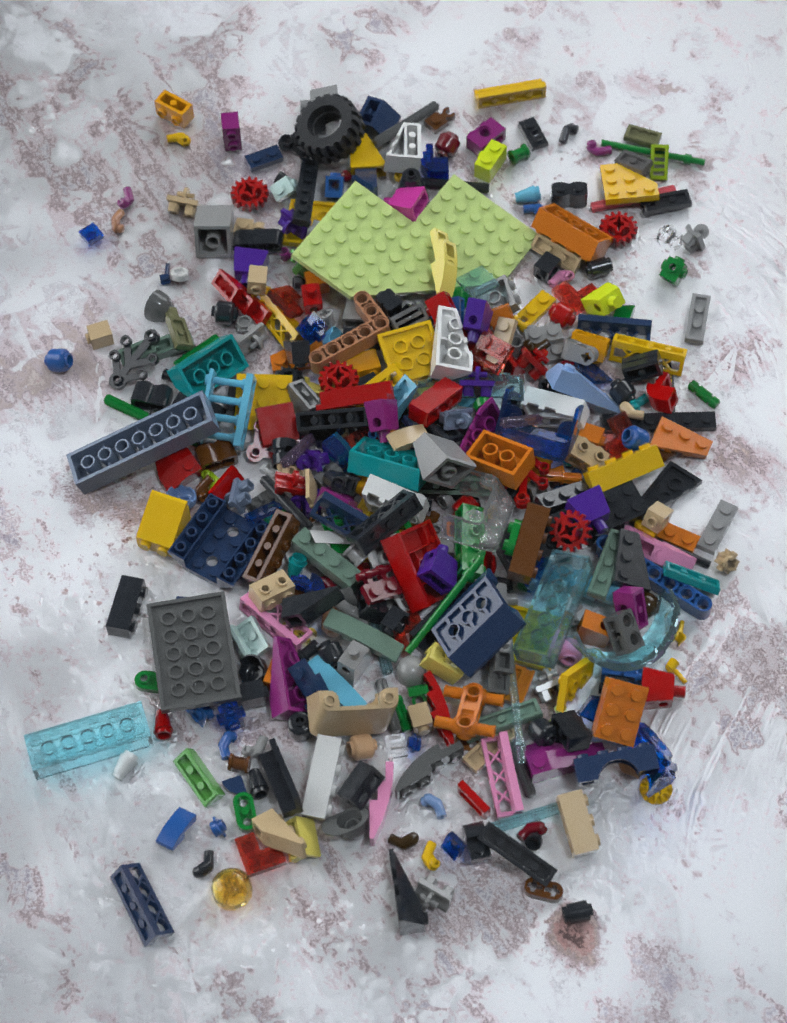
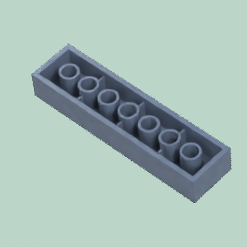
[66,391,221,495]

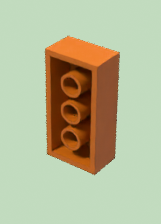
[531,203,613,262]

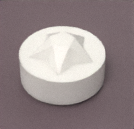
[171,267,189,282]

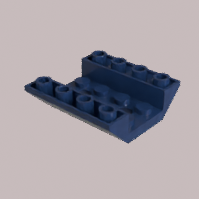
[168,493,269,588]
[431,568,526,678]

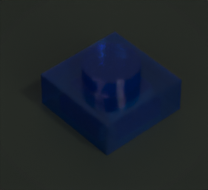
[79,222,104,247]
[441,831,467,861]

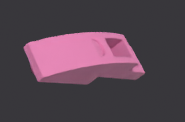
[624,525,697,570]

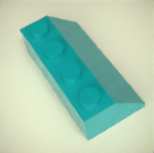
[167,334,249,397]
[347,436,426,492]

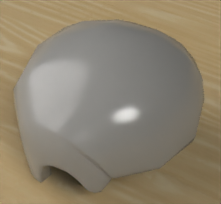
[396,656,426,687]

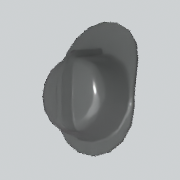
[322,807,369,839]

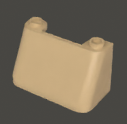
[307,687,399,737]

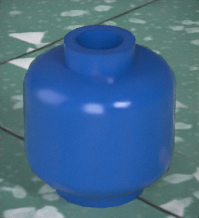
[44,349,73,372]
[621,425,650,452]

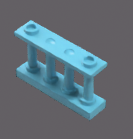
[198,368,257,451]

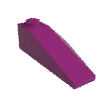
[459,397,510,454]
[269,636,308,721]
[520,742,605,784]

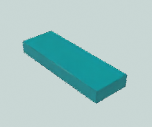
[663,561,721,596]

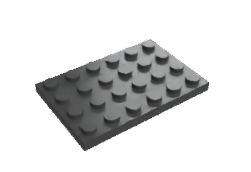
[146,591,242,714]

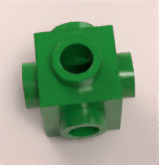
[659,256,688,286]

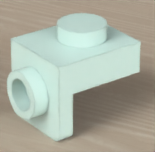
[269,176,298,203]

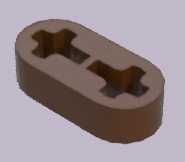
[524,877,563,903]

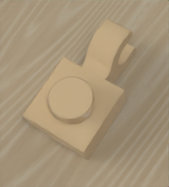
[233,218,266,235]

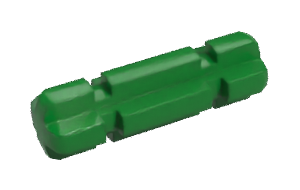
[688,380,720,409]
[395,695,412,733]

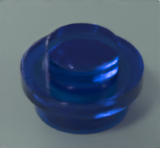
[406,733,422,753]

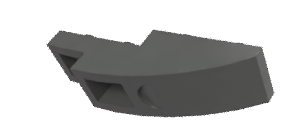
[488,639,514,696]
[395,741,464,800]

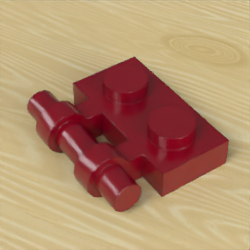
[355,564,403,606]

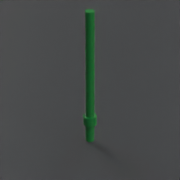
[601,139,706,166]
[405,557,484,655]

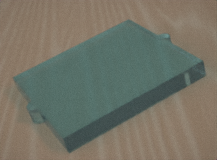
[456,265,499,298]

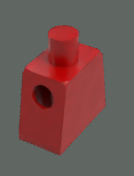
[301,283,323,315]
[641,667,686,710]

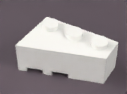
[384,122,421,173]
[521,386,590,430]
[361,474,430,525]

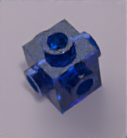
[295,311,329,345]
[216,701,246,732]

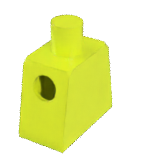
[581,282,625,316]

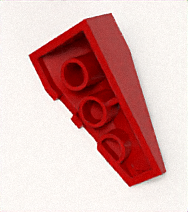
[155,447,202,491]

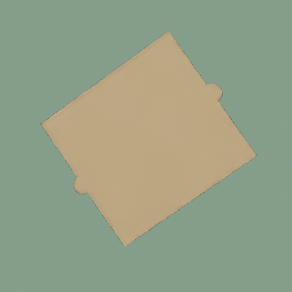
[305,469,318,513]

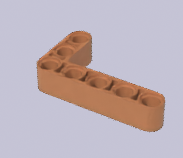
[309,291,391,374]

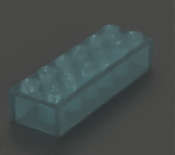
[512,549,594,669]
[24,701,154,780]

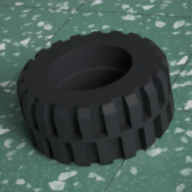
[295,94,365,164]

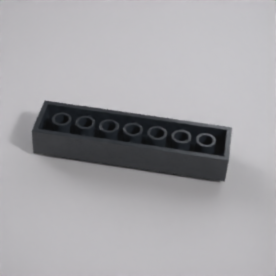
[493,480,648,574]

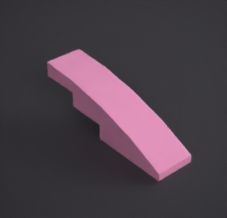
[369,761,394,846]

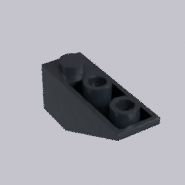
[281,586,345,628]

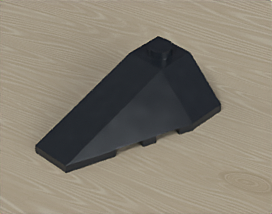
[389,849,429,935]

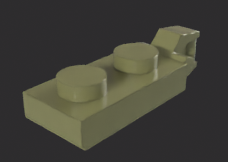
[165,306,194,351]

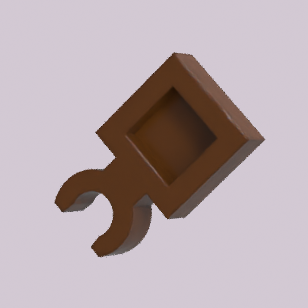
[424,107,455,135]

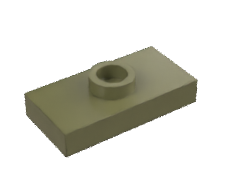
[623,124,662,148]

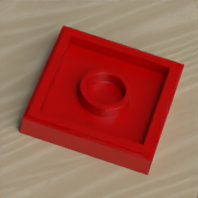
[255,402,300,446]

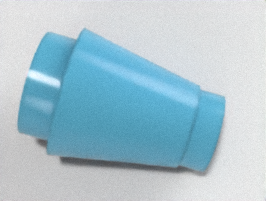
[515,185,542,203]

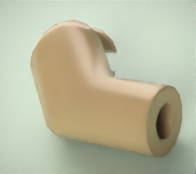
[619,401,644,420]

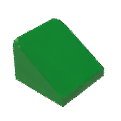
[613,305,635,318]

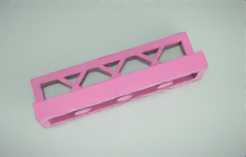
[239,591,313,652]
[480,731,524,819]

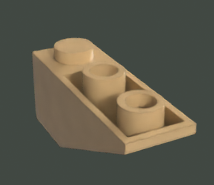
[251,808,307,859]

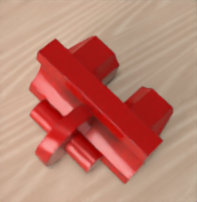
[516,346,549,381]
[274,470,306,496]

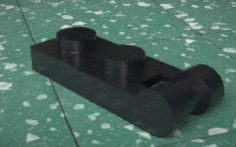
[639,189,692,218]

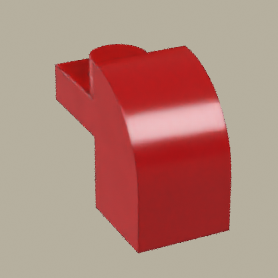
[646,371,679,414]

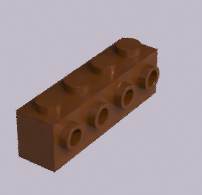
[506,502,553,585]
[242,509,301,584]

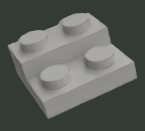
[473,274,522,313]
[523,322,568,368]

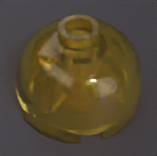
[211,867,253,911]

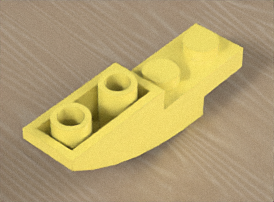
[430,228,457,298]

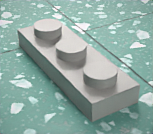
[684,293,711,345]
[696,499,738,556]

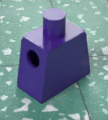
[234,246,270,288]
[463,297,493,345]
[565,485,610,534]
[417,544,458,595]

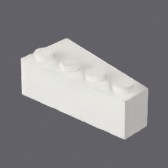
[301,734,346,821]

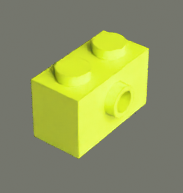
[474,139,507,183]

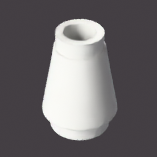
[112,750,139,781]

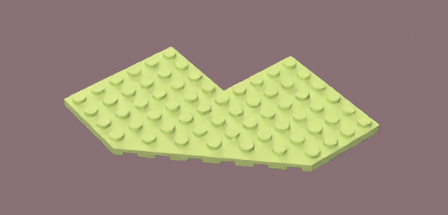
[291,174,537,300]

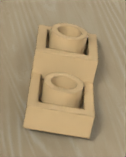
[386,424,427,451]

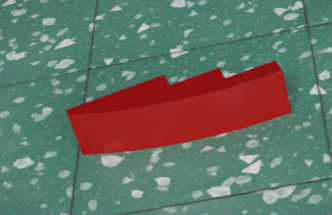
[211,269,273,325]
[423,670,454,747]

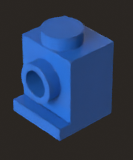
[325,172,345,198]

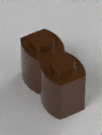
[195,440,238,472]

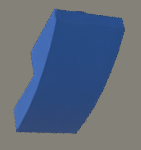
[156,807,196,851]

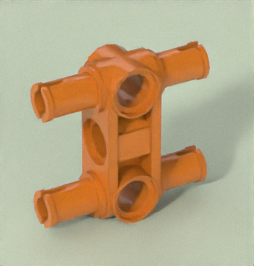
[434,683,505,740]

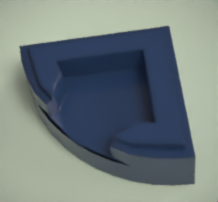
[221,775,247,795]

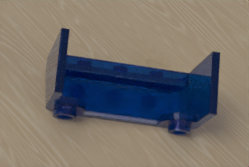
[494,385,584,462]

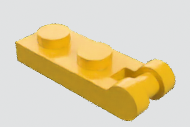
[514,289,556,333]

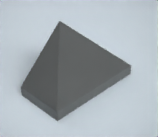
[287,378,321,412]

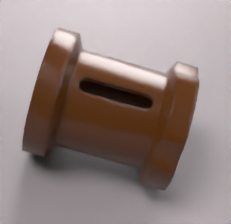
[228,753,252,774]

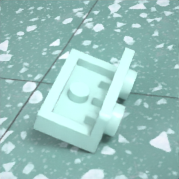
[230,615,272,658]

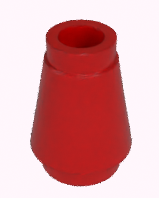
[153,709,173,740]

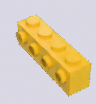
[583,443,665,492]

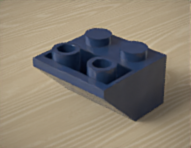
[360,96,401,144]

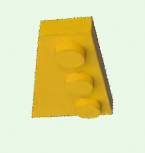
[556,655,596,713]

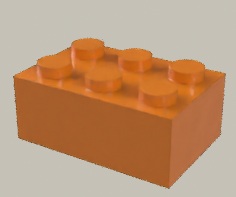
[466,430,535,490]
[591,676,649,747]

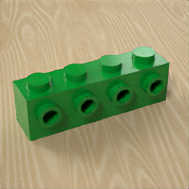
[454,503,486,583]

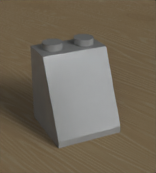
[194,205,234,258]
[413,432,476,489]

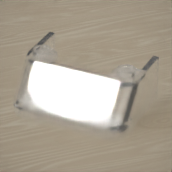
[440,470,515,552]

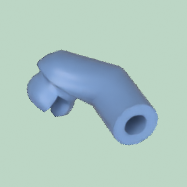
[420,794,447,820]

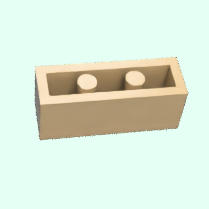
[556,789,601,858]

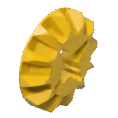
[640,772,673,805]

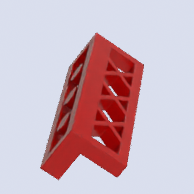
[316,380,395,411]

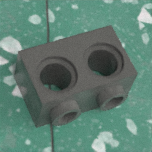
[602,608,645,656]

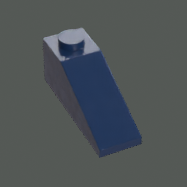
[352,168,378,196]

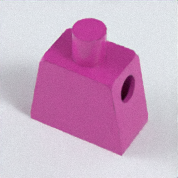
[383,187,429,222]

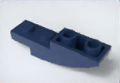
[287,658,329,712]

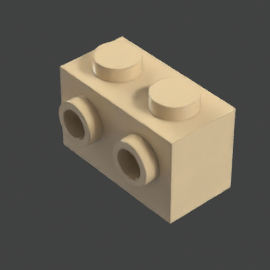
[562,435,610,473]
[248,569,295,613]

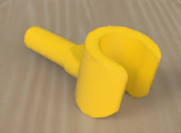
[670,620,686,646]
[665,658,688,684]

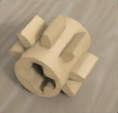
[714,548,740,574]

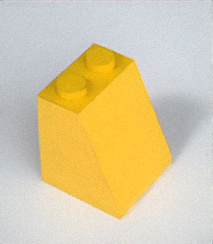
[136,490,191,558]

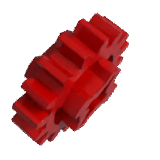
[230,176,269,212]
[599,211,638,247]
[318,360,359,391]
[549,510,593,553]

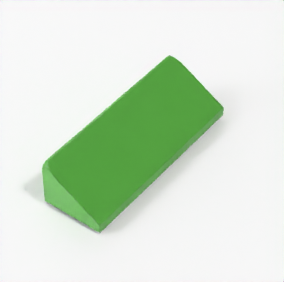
[173,748,226,808]

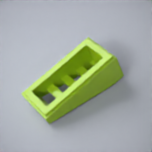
[650,144,669,181]

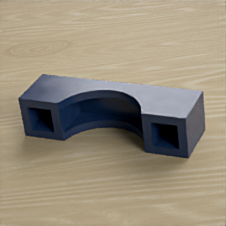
[573,742,659,787]

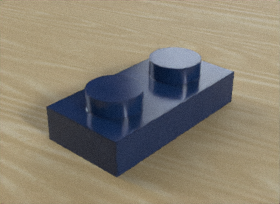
[245,145,284,173]

